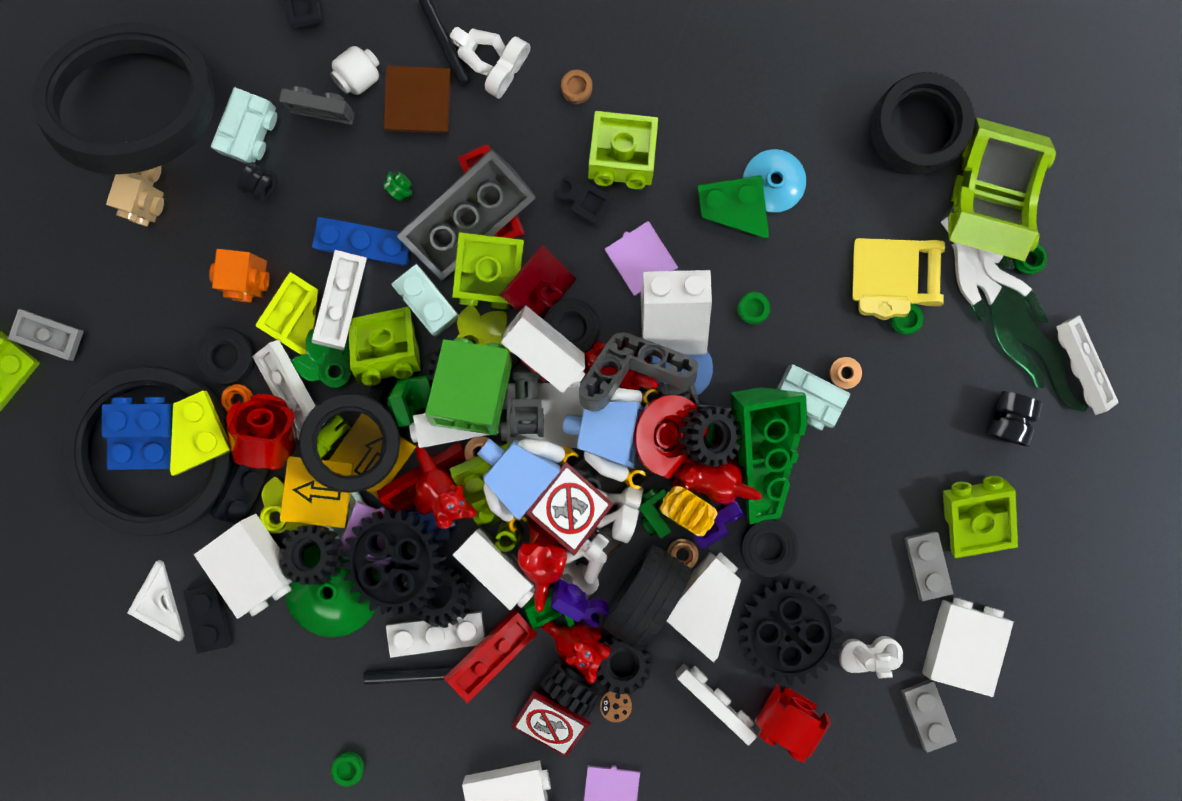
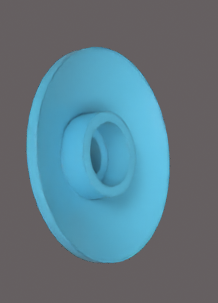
[743,149,806,213]

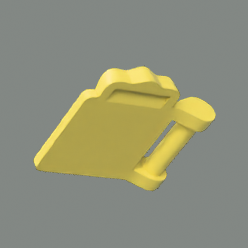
[852,238,945,320]

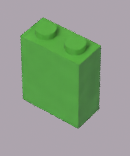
[425,338,513,436]

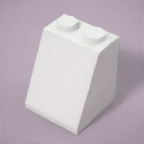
[640,270,712,355]
[667,551,741,662]

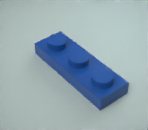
[312,217,411,267]

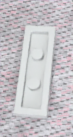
[312,250,367,351]
[1056,315,1119,415]
[252,340,325,440]
[386,611,486,658]
[675,663,757,746]

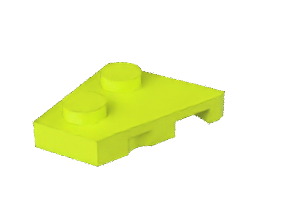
[255,272,319,355]
[170,391,231,476]

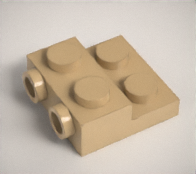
[106,166,164,227]

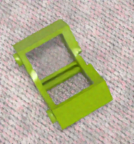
[948,117,1056,261]

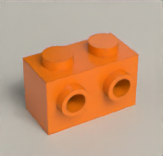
[209,249,269,303]

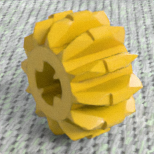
[660,486,718,536]

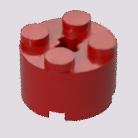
[226,394,296,470]
[755,685,832,762]

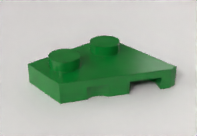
[698,175,769,238]

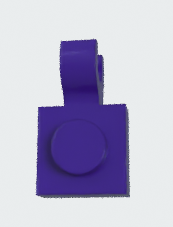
[691,501,746,550]
[551,578,609,627]

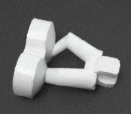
[450,27,531,99]
[597,486,643,543]
[560,534,609,600]
[838,636,903,679]

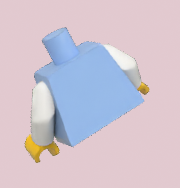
[563,388,659,489]
[477,438,579,532]

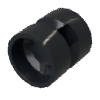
[988,391,1043,447]

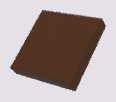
[384,66,451,134]

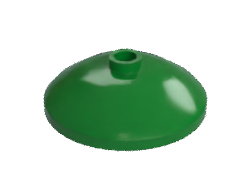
[285,544,380,637]

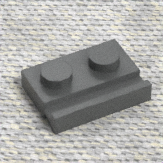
[279,86,355,125]

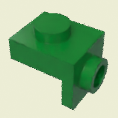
[388,375,432,427]
[639,486,671,539]
[523,585,575,630]

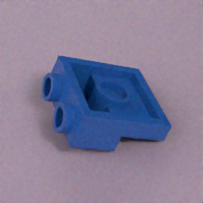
[102,397,173,470]

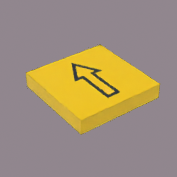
[328,414,416,499]
[280,456,354,528]

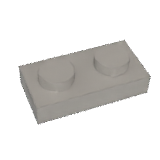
[8,309,84,361]
[904,530,954,601]
[901,679,957,753]

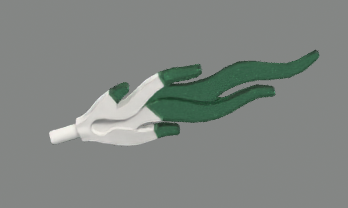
[941,216,1087,412]

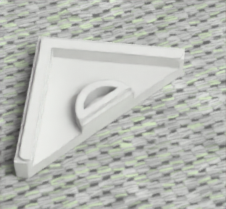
[127,560,185,642]

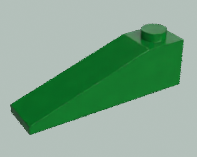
[731,387,807,524]

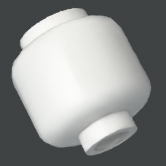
[330,46,379,95]

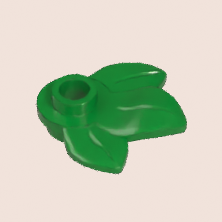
[291,329,351,388]

